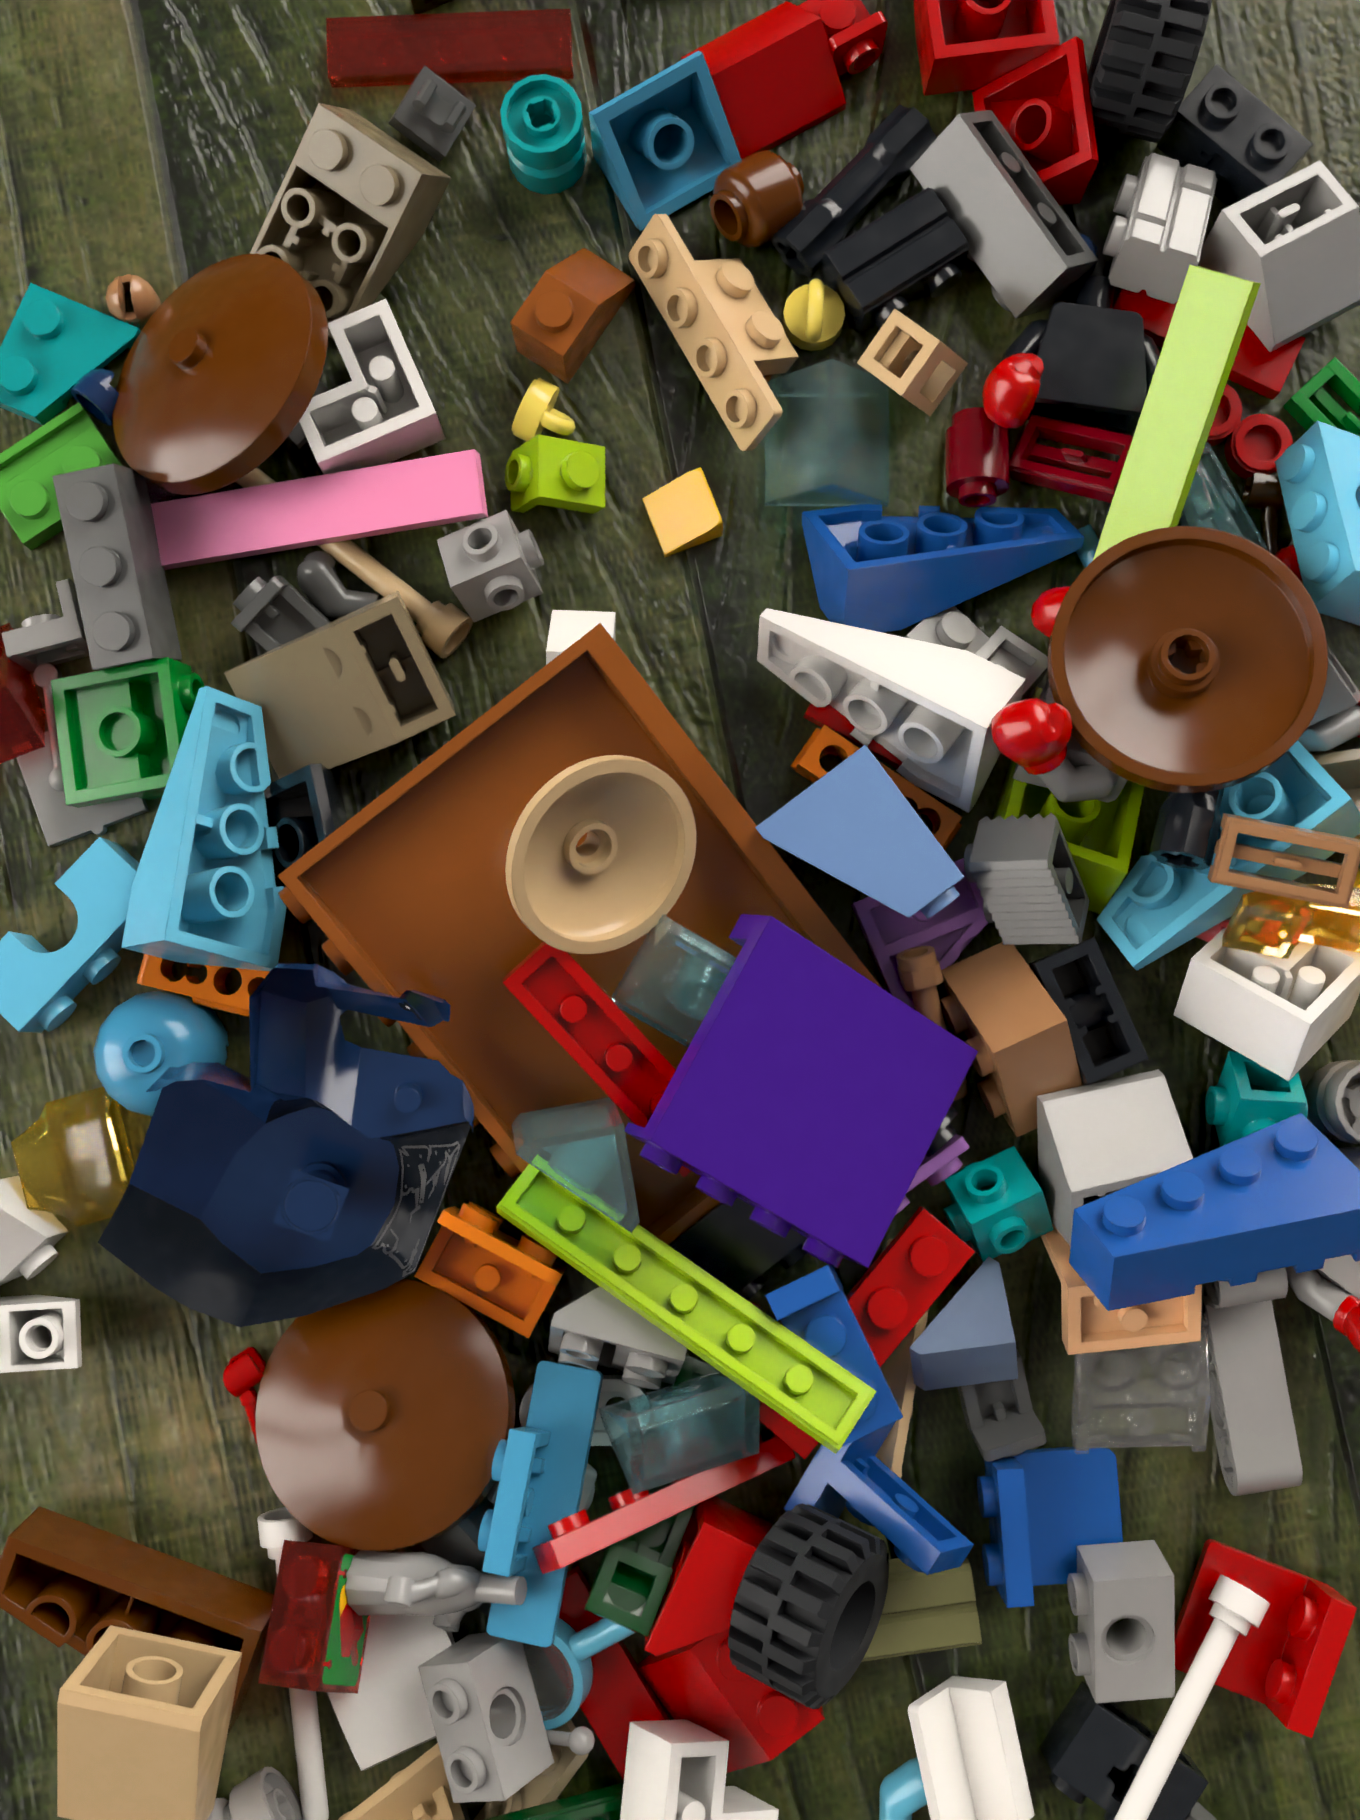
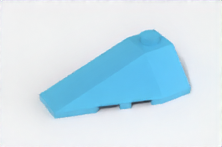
[121,686,286,971]
[1096,740,1360,970]

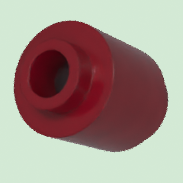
[945,407,1009,507]

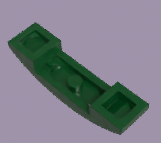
[584,1355,742,1637]

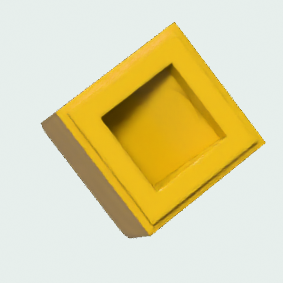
[642,467,723,557]

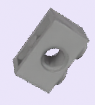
[1067,1540,1175,1703]
[418,1632,554,1803]

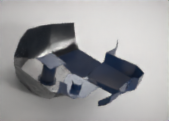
[98,963,474,1327]

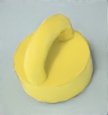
[782,278,845,351]
[511,378,575,442]

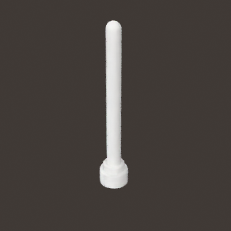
[257,1507,329,1820]
[1114,1574,1270,1820]

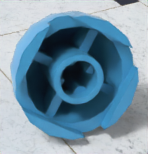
[93,990,229,1117]

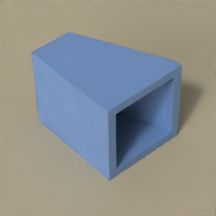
[755,745,964,919]

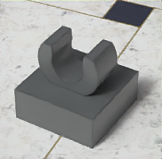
[388,65,476,162]

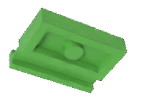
[0,402,124,550]

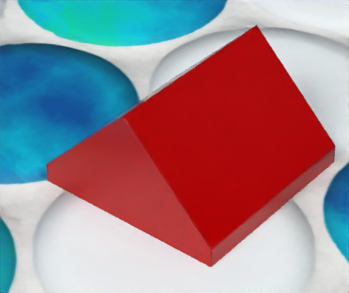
[681,1,846,160]
[972,36,1099,205]

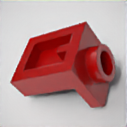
[798,0,888,76]

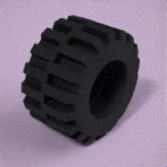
[1088,0,1212,143]
[728,1503,889,1709]

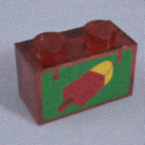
[258,1540,370,1694]

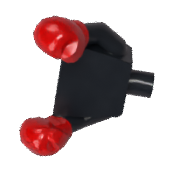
[982,275,1160,434]

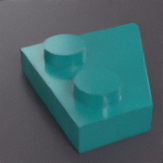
[0,283,141,425]

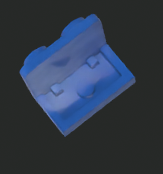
[977,1445,1123,1608]

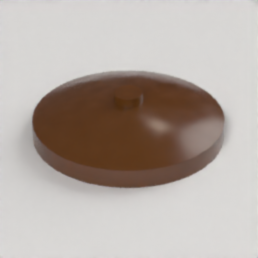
[113,253,328,495]
[1048,526,1328,793]
[255,1279,516,1551]

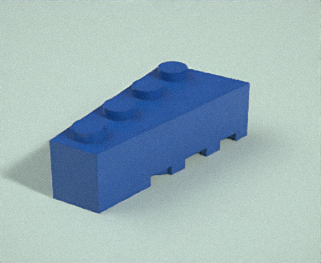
[1069,1113,1360,1311]

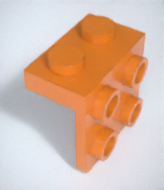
[414,1201,566,1339]

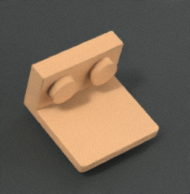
[1041,1224,1202,1355]

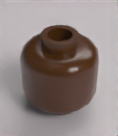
[710,150,804,248]

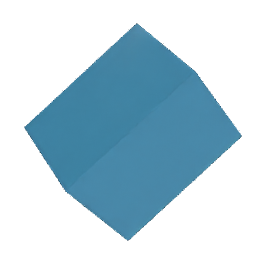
[589,51,741,231]

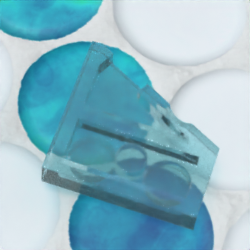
[1183,442,1269,550]

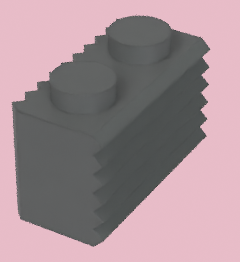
[964,813,1090,945]

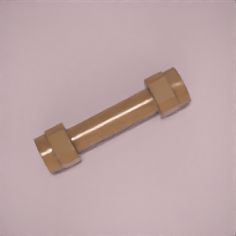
[896,946,968,1101]

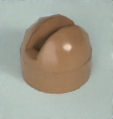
[105,274,161,330]

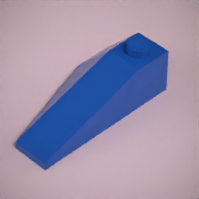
[802,504,1084,633]

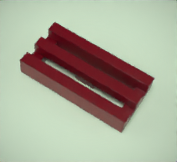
[1009,415,1133,503]

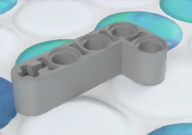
[1198,1267,1303,1496]

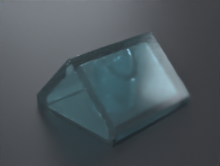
[765,359,889,507]
[611,914,737,1047]
[512,1097,640,1233]
[599,1371,760,1494]

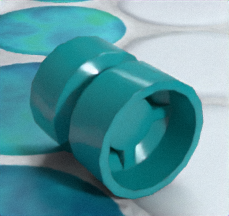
[500,74,587,195]

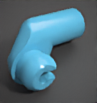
[879,1757,927,1820]

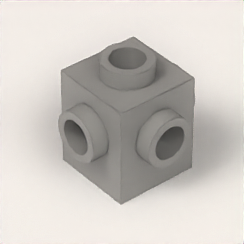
[437,510,544,622]

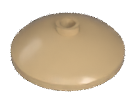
[505,755,696,954]

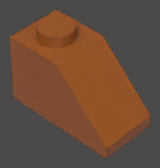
[510,247,636,384]

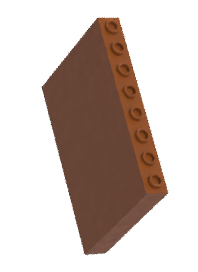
[278,623,881,1245]

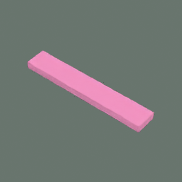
[151,449,488,570]

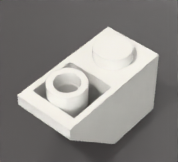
[0,1295,82,1373]

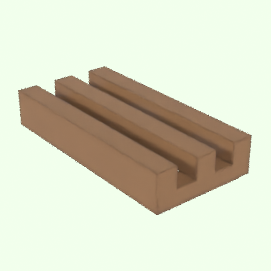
[1207,813,1360,909]

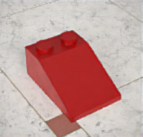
[913,0,1060,96]

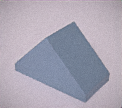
[909,1256,1018,1391]

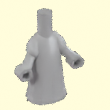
[345,1550,527,1632]

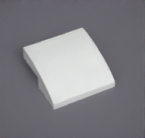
[309,1615,455,1771]

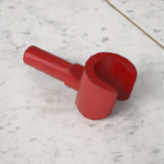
[223,1347,266,1443]

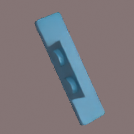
[478,1361,603,1648]

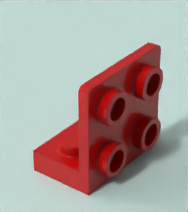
[1175,1539,1357,1738]

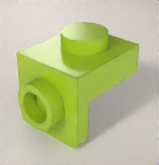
[505,434,605,514]

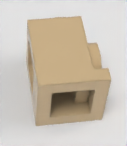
[857,308,968,416]

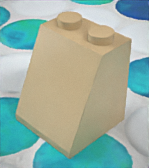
[57,1625,242,1820]

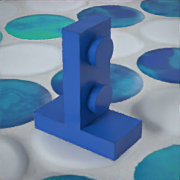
[765,1265,903,1447]
[784,1421,974,1575]

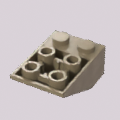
[250,103,451,340]
[224,591,456,779]

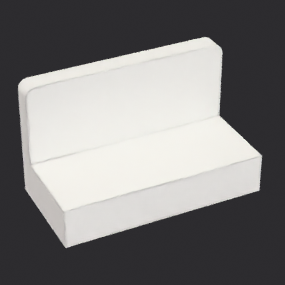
[908,1676,1035,1820]

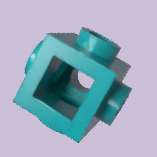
[1205,1051,1308,1147]
[943,1146,1054,1262]

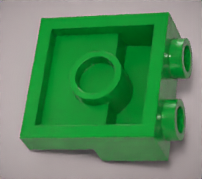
[51,657,205,808]

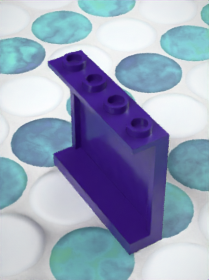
[624,914,978,1268]

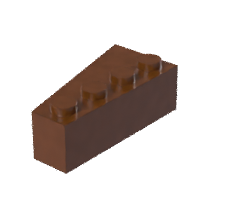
[0,1506,280,1736]

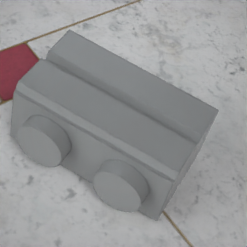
[1103,152,1217,304]

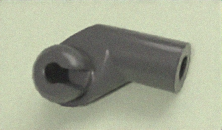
[297,551,381,620]

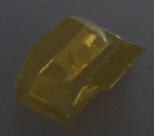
[11,1086,135,1227]

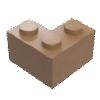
[940,942,1083,1137]

